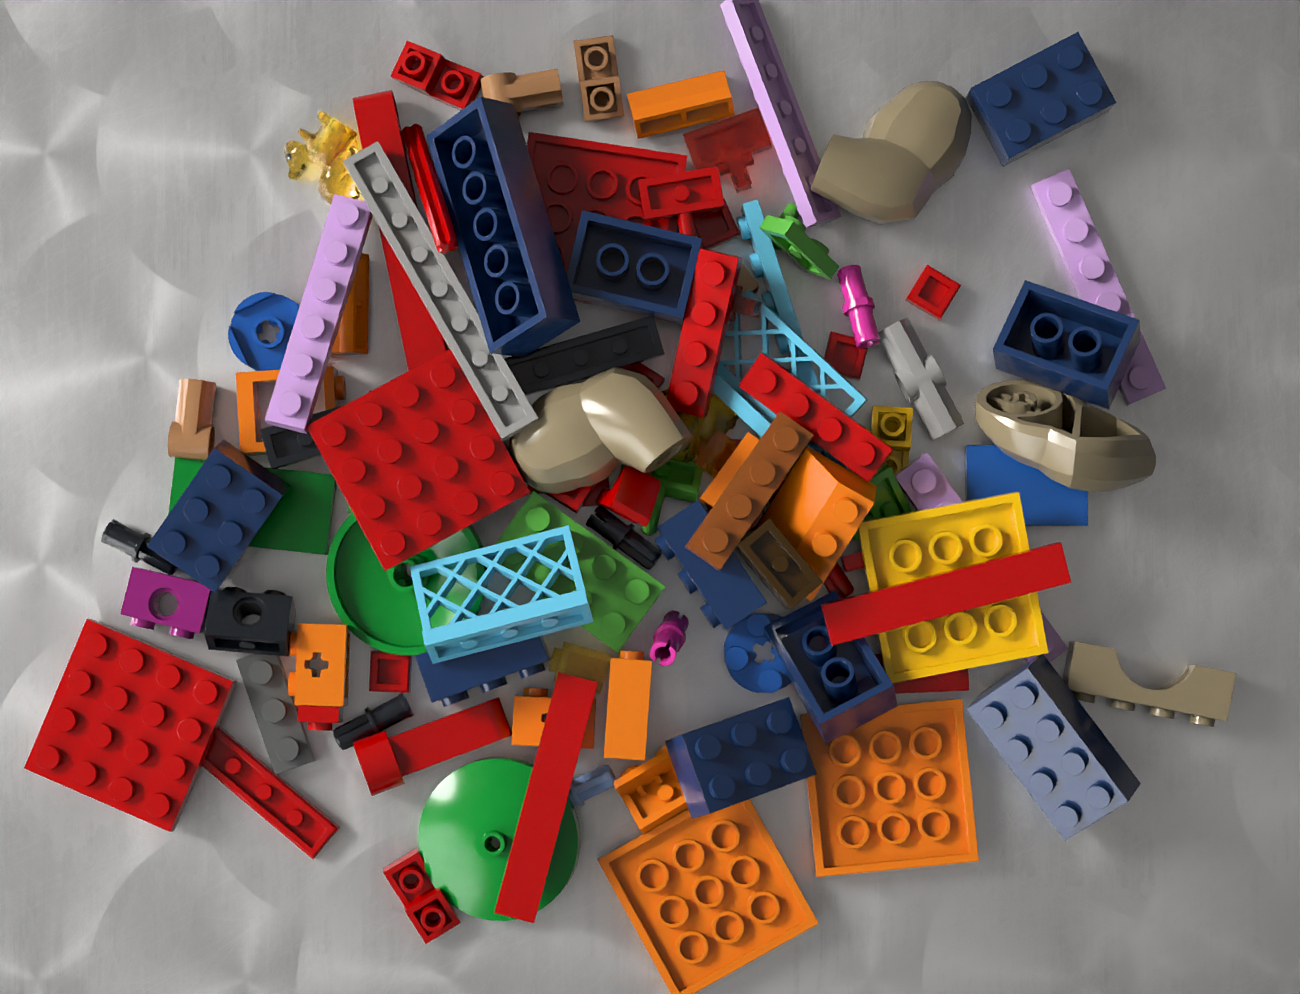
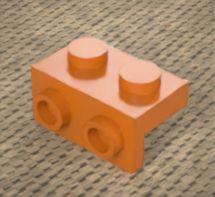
[613,746,688,834]

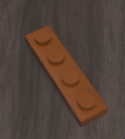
[685,412,814,571]

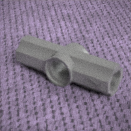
[878,317,965,440]

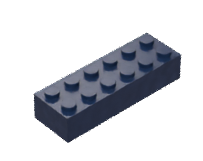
[426,96,581,358]

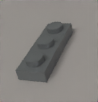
[236,654,316,775]

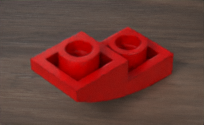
[390,41,484,111]
[383,847,461,944]

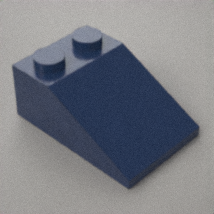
[764,590,898,744]

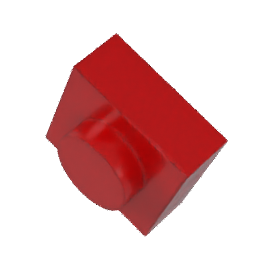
[297,705,344,731]

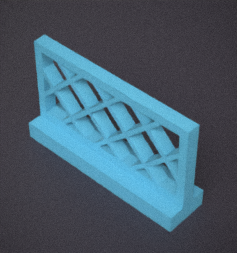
[713,290,868,467]
[410,525,594,664]

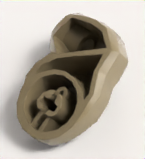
[811,81,972,225]
[508,366,694,494]
[975,380,1156,492]

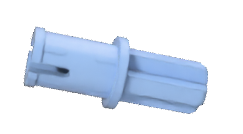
[568,765,616,807]

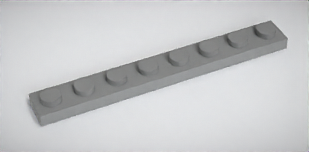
[343,141,539,441]

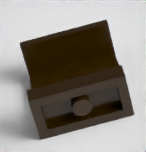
[735,519,823,610]

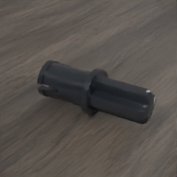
[585,505,662,570]
[101,519,178,575]
[333,693,414,750]

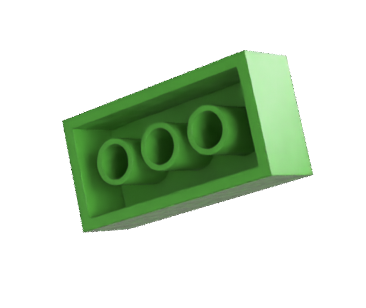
[490,491,665,653]

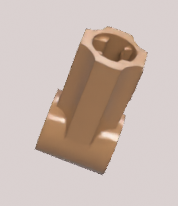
[480,69,564,116]
[168,379,216,461]

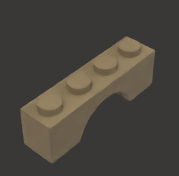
[1062,641,1236,727]

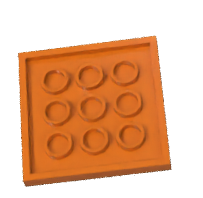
[800,698,979,877]
[597,799,819,994]

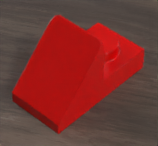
[595,465,661,527]

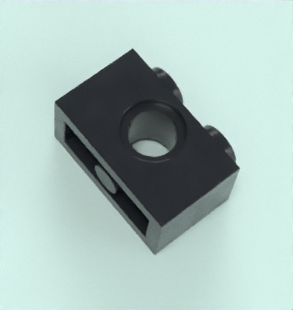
[204,587,296,656]

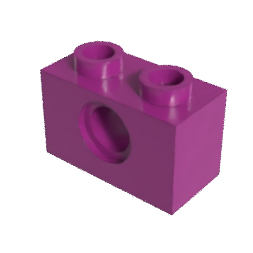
[120,567,211,639]

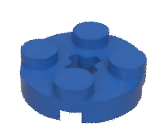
[228,292,300,371]
[724,613,792,693]

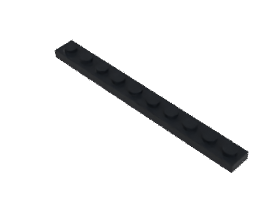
[260,315,665,470]

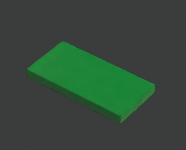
[168,458,336,555]

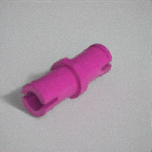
[837,265,880,349]
[650,610,689,666]

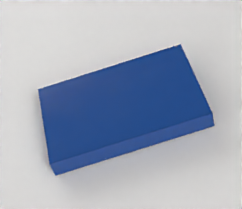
[965,445,1088,526]

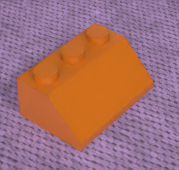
[752,446,877,601]

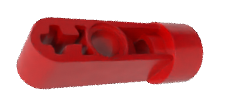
[353,697,512,796]

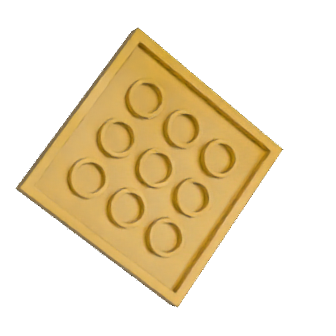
[858,492,1048,683]

